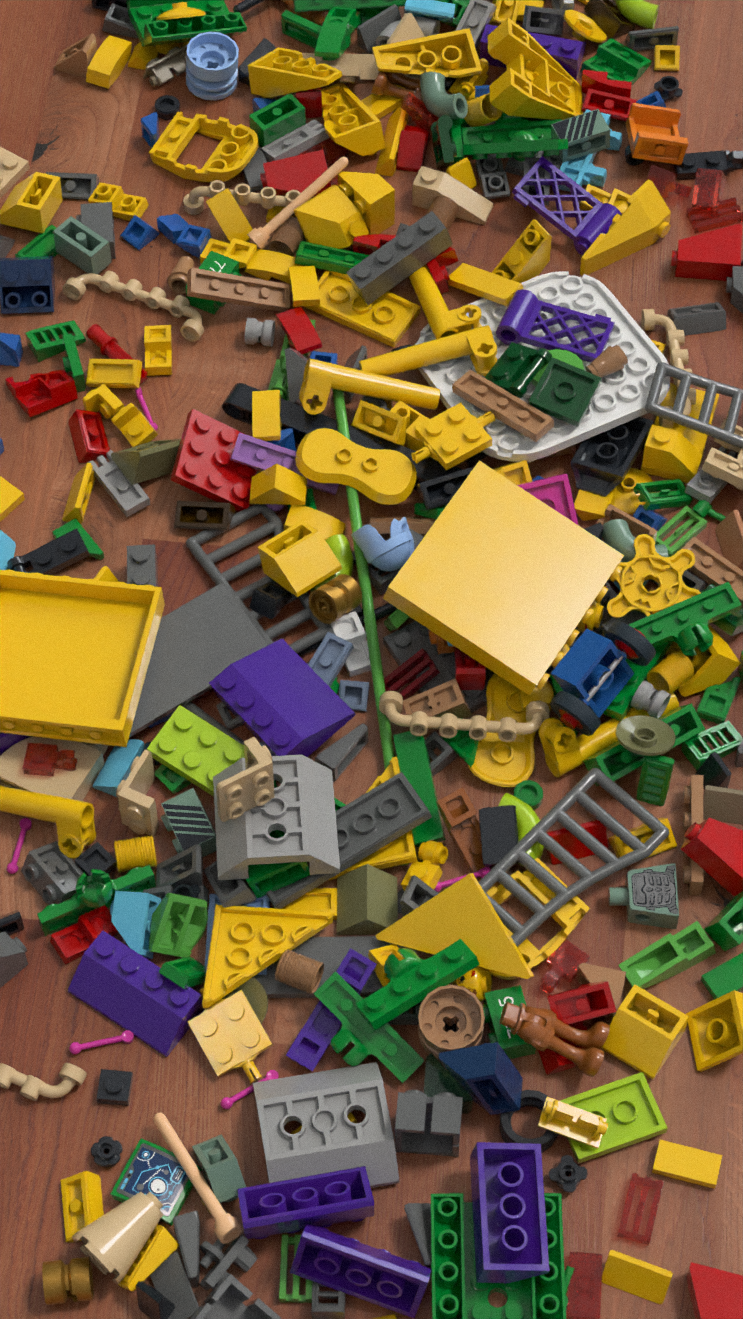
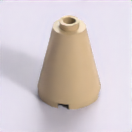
[72,1192,163,1284]

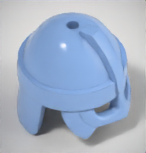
[351,517,414,572]

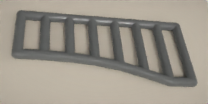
[645,362,743,449]
[186,504,336,664]
[479,768,669,948]

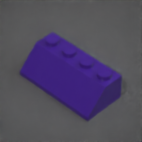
[480,24,587,80]
[68,931,204,1057]
[470,1142,549,1283]
[237,1166,374,1239]
[290,1223,431,1318]

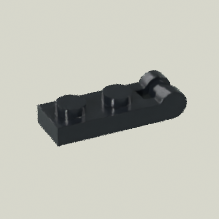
[7,528,90,575]

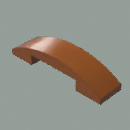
[436,787,515,904]

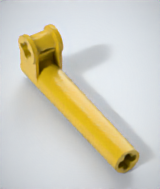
[409,264,482,339]
[359,325,498,376]
[299,358,440,415]
[538,693,679,778]
[0,786,96,858]

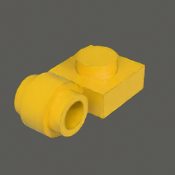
[401,840,448,891]

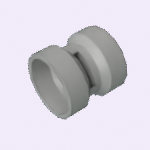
[245,318,275,347]
[631,681,671,719]

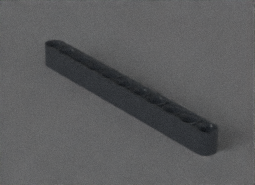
[222,383,463,491]

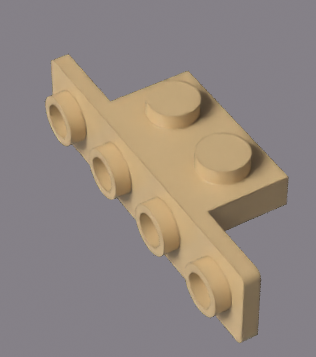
[302,53,379,83]

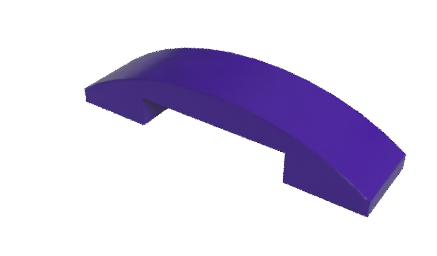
[286,948,377,1072]

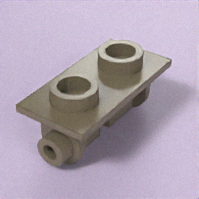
[143,45,187,87]

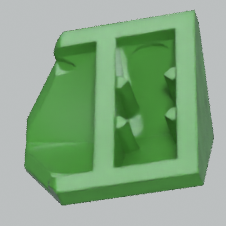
[149,893,208,958]

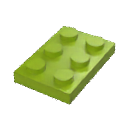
[147,705,245,797]
[560,1072,668,1164]

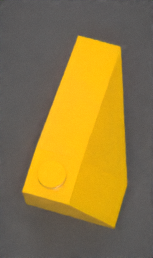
[372,28,482,78]
[247,47,342,98]
[321,83,386,156]
[580,179,671,276]
[665,624,741,697]

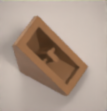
[54,33,97,78]
[576,963,626,1025]

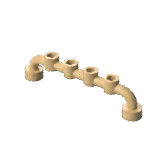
[183,180,301,215]
[63,271,204,342]
[641,309,696,428]
[379,691,550,742]
[0,1063,87,1101]

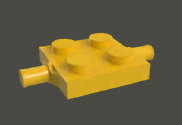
[411,402,495,470]
[187,988,273,1083]

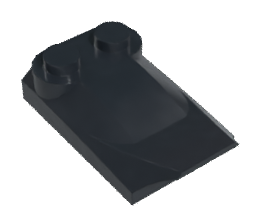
[571,417,654,497]

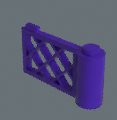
[512,156,622,256]
[496,289,615,362]

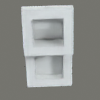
[330,611,371,677]

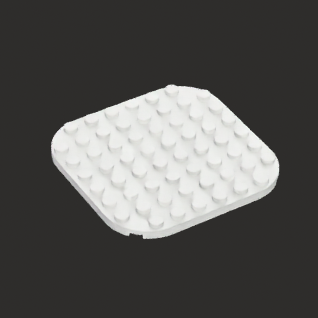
[415,271,670,462]

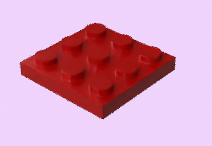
[170,409,258,512]

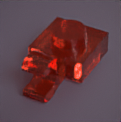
[646,165,692,198]
[22,743,77,776]
[540,939,590,995]

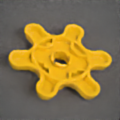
[607,534,701,619]

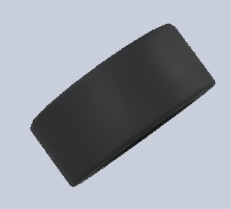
[499,1090,558,1153]

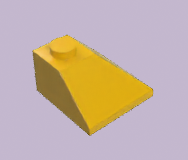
[294,185,369,249]
[686,990,743,1072]

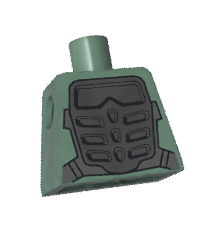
[608,863,679,929]

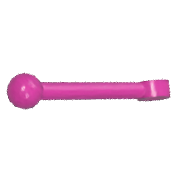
[135,387,158,431]
[6,818,32,874]
[434,867,491,892]
[69,1030,134,1054]
[220,1070,279,1110]

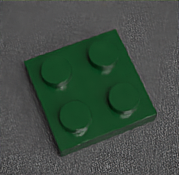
[528,357,602,427]

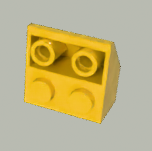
[338,171,395,235]
[0,172,63,233]
[258,520,342,597]
[601,984,689,1080]

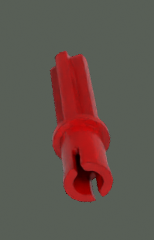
[86,324,148,384]

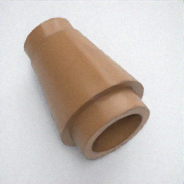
[168,256,194,294]
[586,345,628,378]

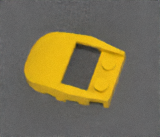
[149,111,258,183]
[484,858,590,980]

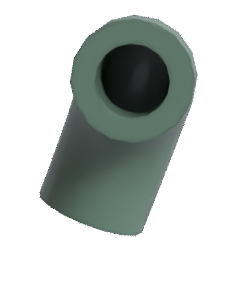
[420,72,468,120]
[602,519,669,562]

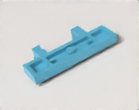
[556,109,622,192]

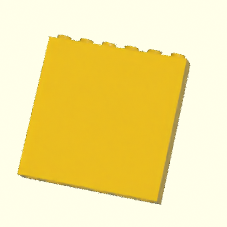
[383,461,624,696]
[0,570,165,747]

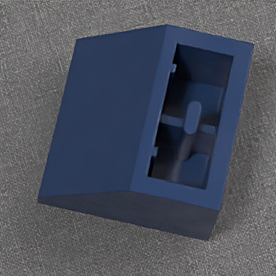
[0,256,55,314]
[439,1042,523,1115]

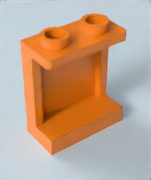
[626,103,689,165]

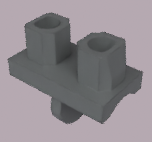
[199,1235,258,1290]

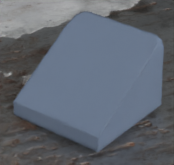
[339,680,370,711]

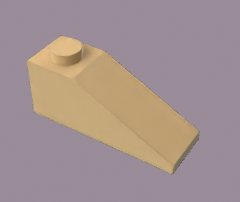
[412,166,493,225]

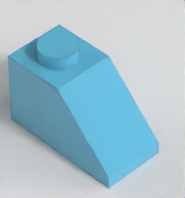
[110,891,161,959]

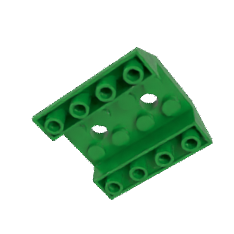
[126,0,247,47]
[431,1193,566,1319]

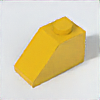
[642,424,703,478]

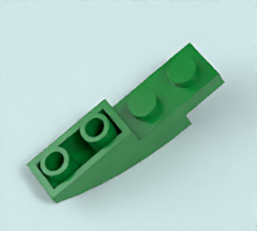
[315,7,362,61]

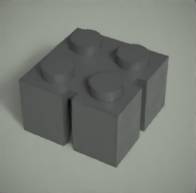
[395,1090,463,1157]
[190,1274,281,1319]

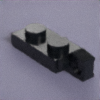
[674,150,743,180]

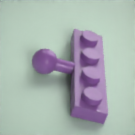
[230,432,339,511]

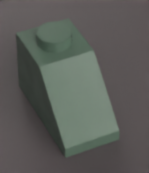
[192,1134,246,1203]

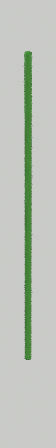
[332,389,409,866]

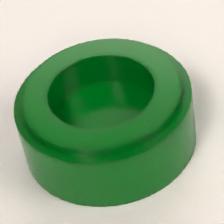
[514,780,543,810]

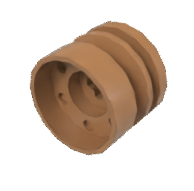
[418,985,485,1061]

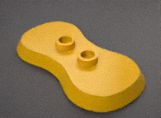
[295,428,417,505]
[468,673,554,787]

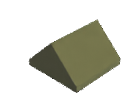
[110,439,181,485]
[337,864,398,935]

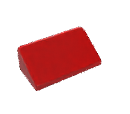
[581,88,637,122]
[68,409,110,463]
[546,820,608,865]

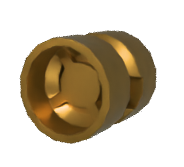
[308,574,362,624]
[42,1257,94,1305]

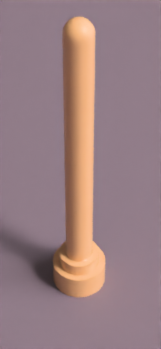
[247,157,349,249]
[153,1113,244,1244]

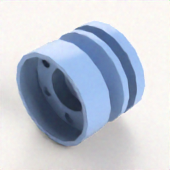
[186,32,239,100]

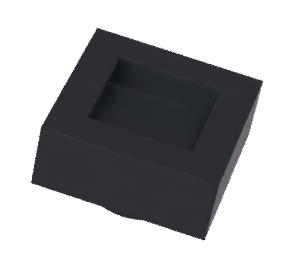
[74,842,117,877]
[96,1069,133,1106]

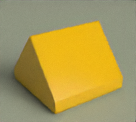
[128,42,159,70]

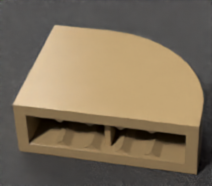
[0,737,104,801]

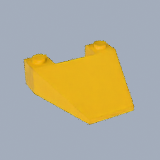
[487,18,583,120]

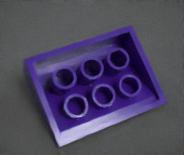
[209,639,356,757]

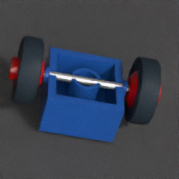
[550,621,656,736]

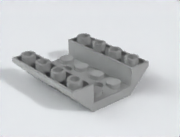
[213,755,340,880]
[253,1062,400,1188]

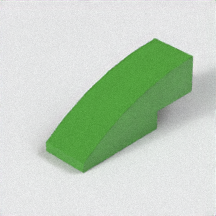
[618,921,716,989]

